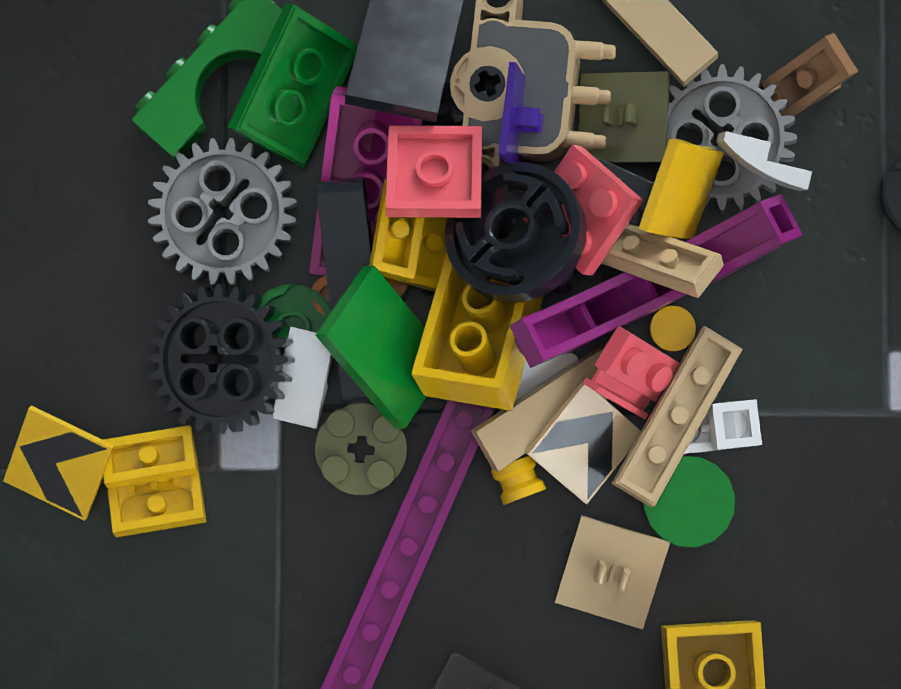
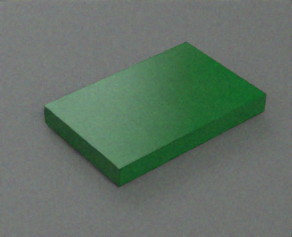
[228,3,358,168]
[315,265,427,429]

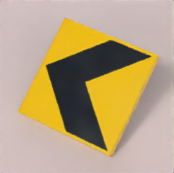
[3,405,114,521]

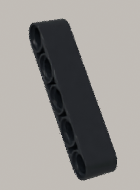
[316,177,373,405]

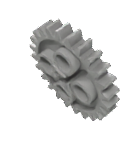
[657,64,797,214]
[148,138,297,287]

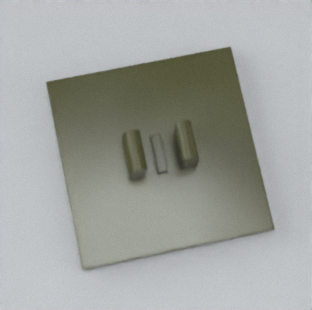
[578,71,670,163]

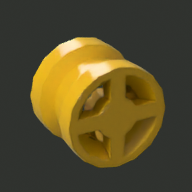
[491,456,546,505]

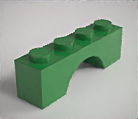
[131,0,282,164]

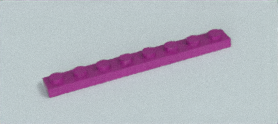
[321,400,495,689]

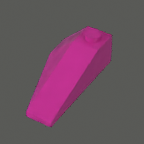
[309,86,422,276]

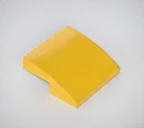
[638,139,724,239]
[369,179,447,292]
[103,425,207,537]

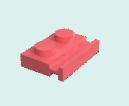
[583,325,680,420]

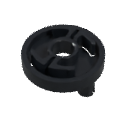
[445,162,587,303]

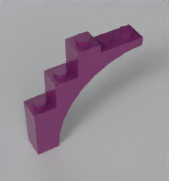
[509,194,803,368]

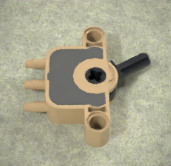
[421,0,616,169]

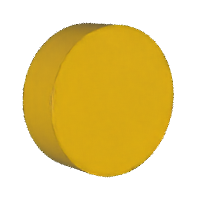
[649,306,696,352]

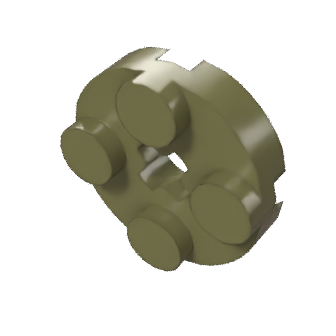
[315,403,407,495]

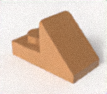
[761,33,858,116]

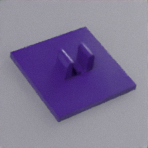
[498,62,544,164]

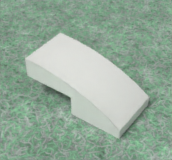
[716,131,812,191]
[273,327,333,429]
[684,399,762,454]

